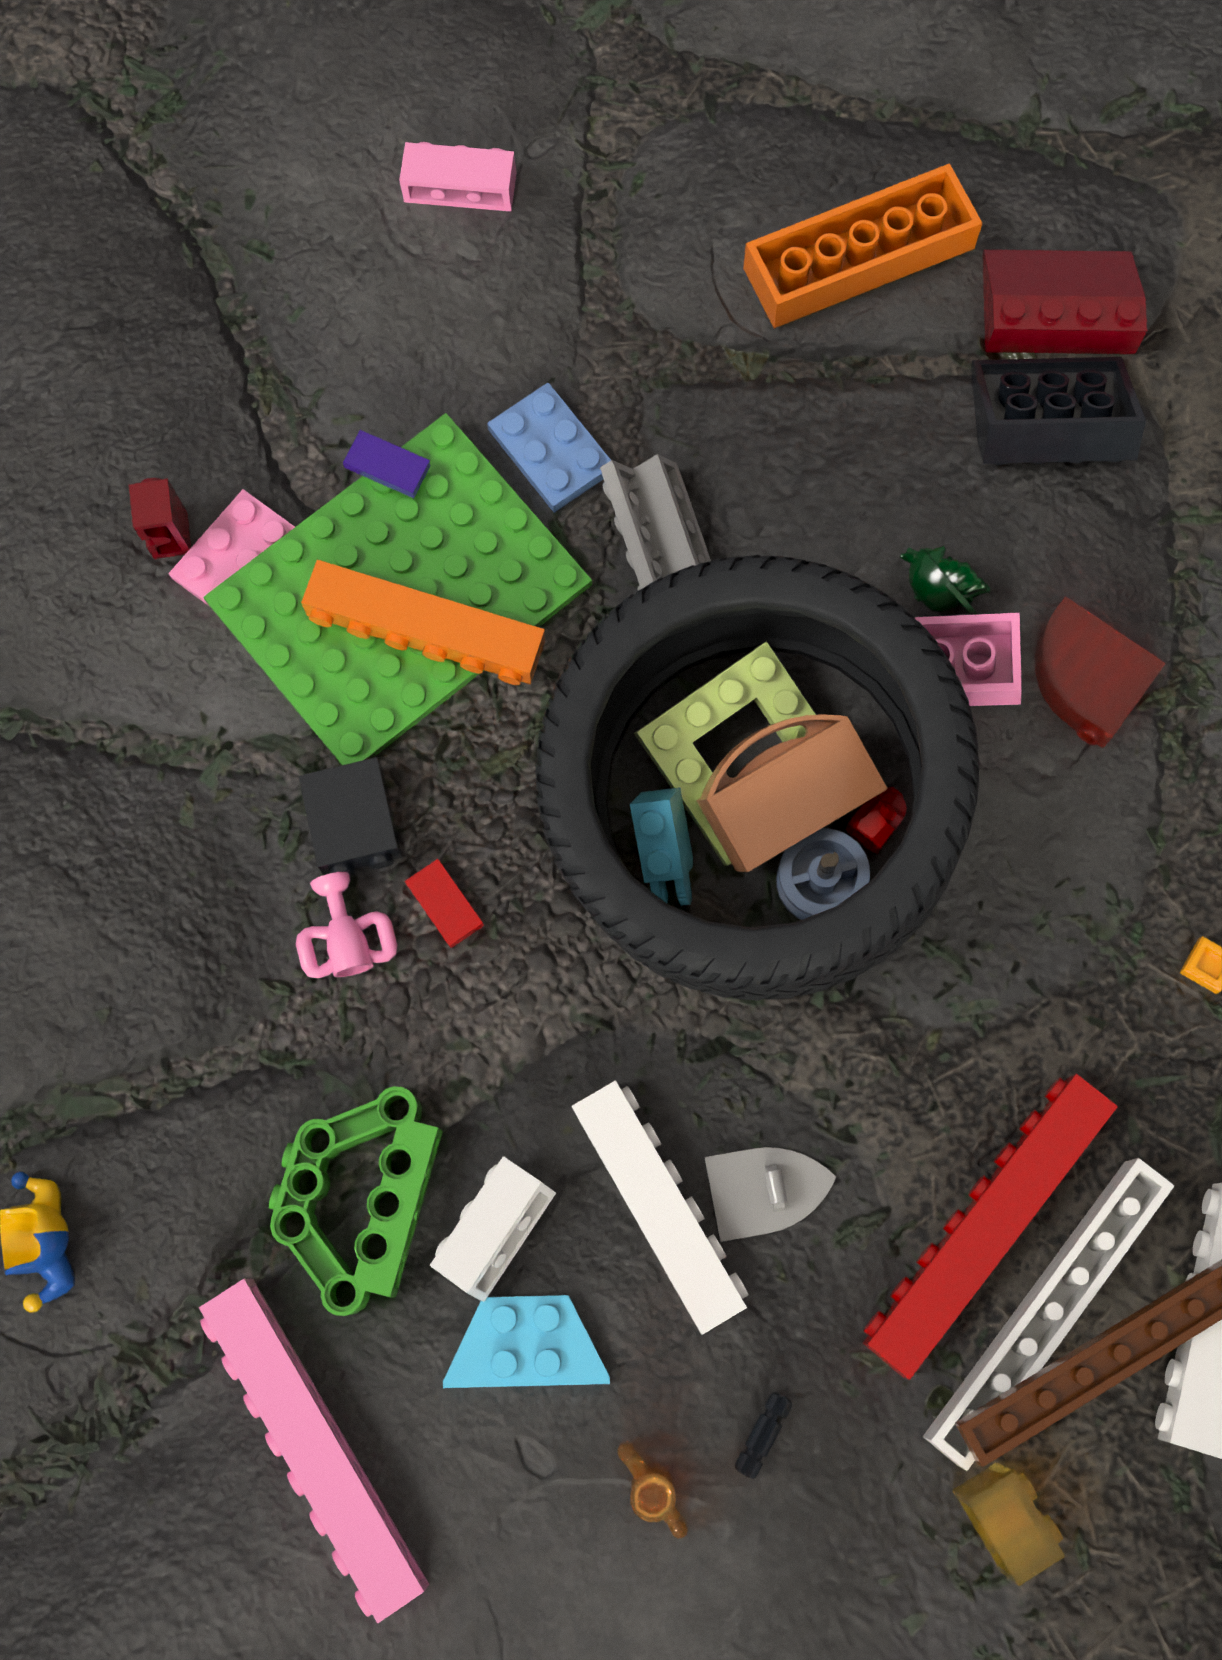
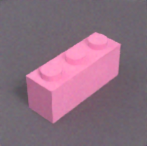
[399,142,517,211]

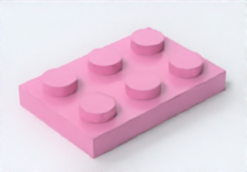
[168,489,295,607]

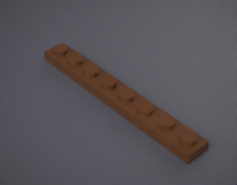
[955,1259,1222,1467]

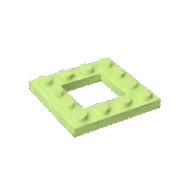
[634,641,816,866]

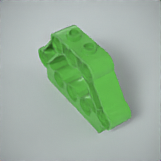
[269,1086,443,1316]

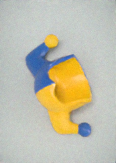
[0,1172,75,1313]

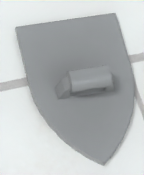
[705,1147,836,1242]

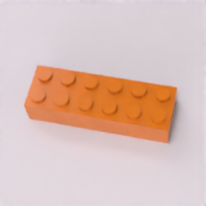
[743,163,983,328]

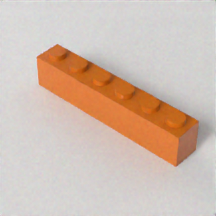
[301,560,545,685]

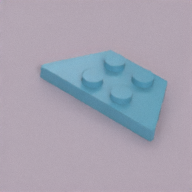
[443,1295,610,1388]

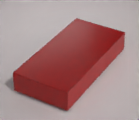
[404,859,484,948]

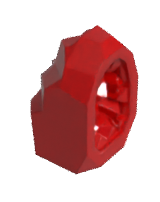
[845,787,907,854]

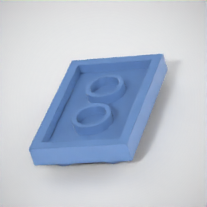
[487,383,611,513]

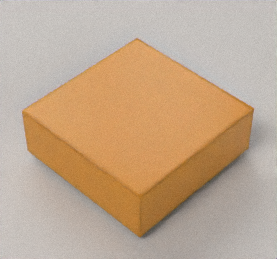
[1180,936,1222,994]

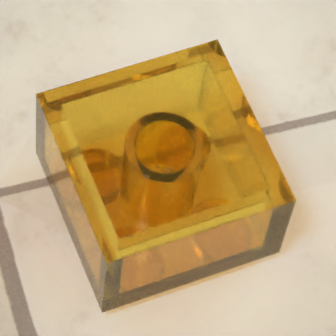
[952,1462,1065,1586]

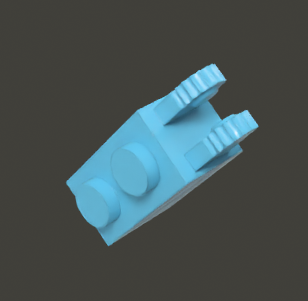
[630,787,693,906]

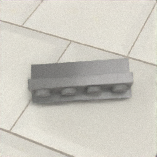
[600,454,711,590]

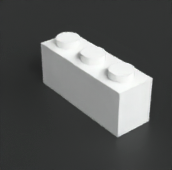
[430,1156,556,1302]

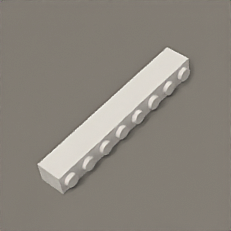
[923,1158,1174,1471]

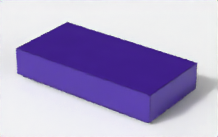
[343,430,431,498]

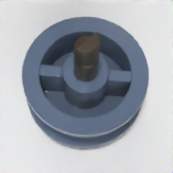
[776,828,870,920]

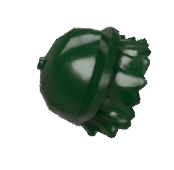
[899,546,990,615]

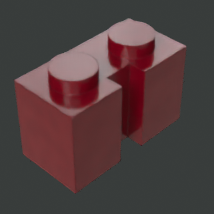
[129,478,191,559]

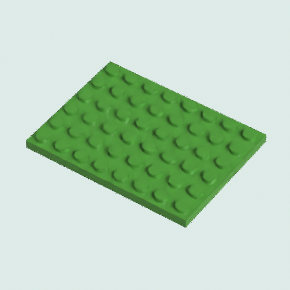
[203,413,592,765]

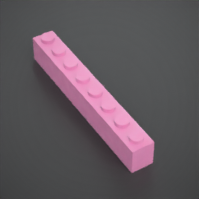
[199,1278,429,1623]

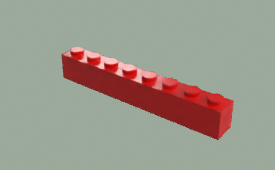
[863,1074,1118,1380]

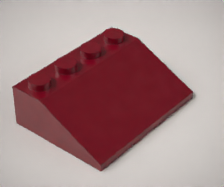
[983,249,1147,354]

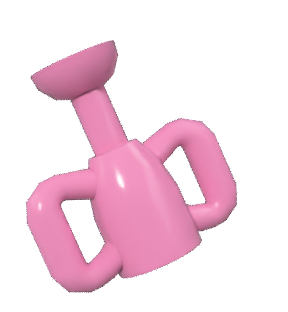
[296,872,398,979]

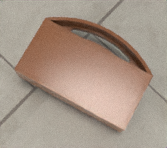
[696,714,888,872]

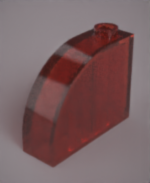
[1035,596,1166,748]

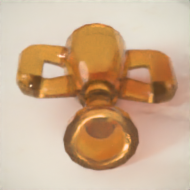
[617,1441,688,1539]

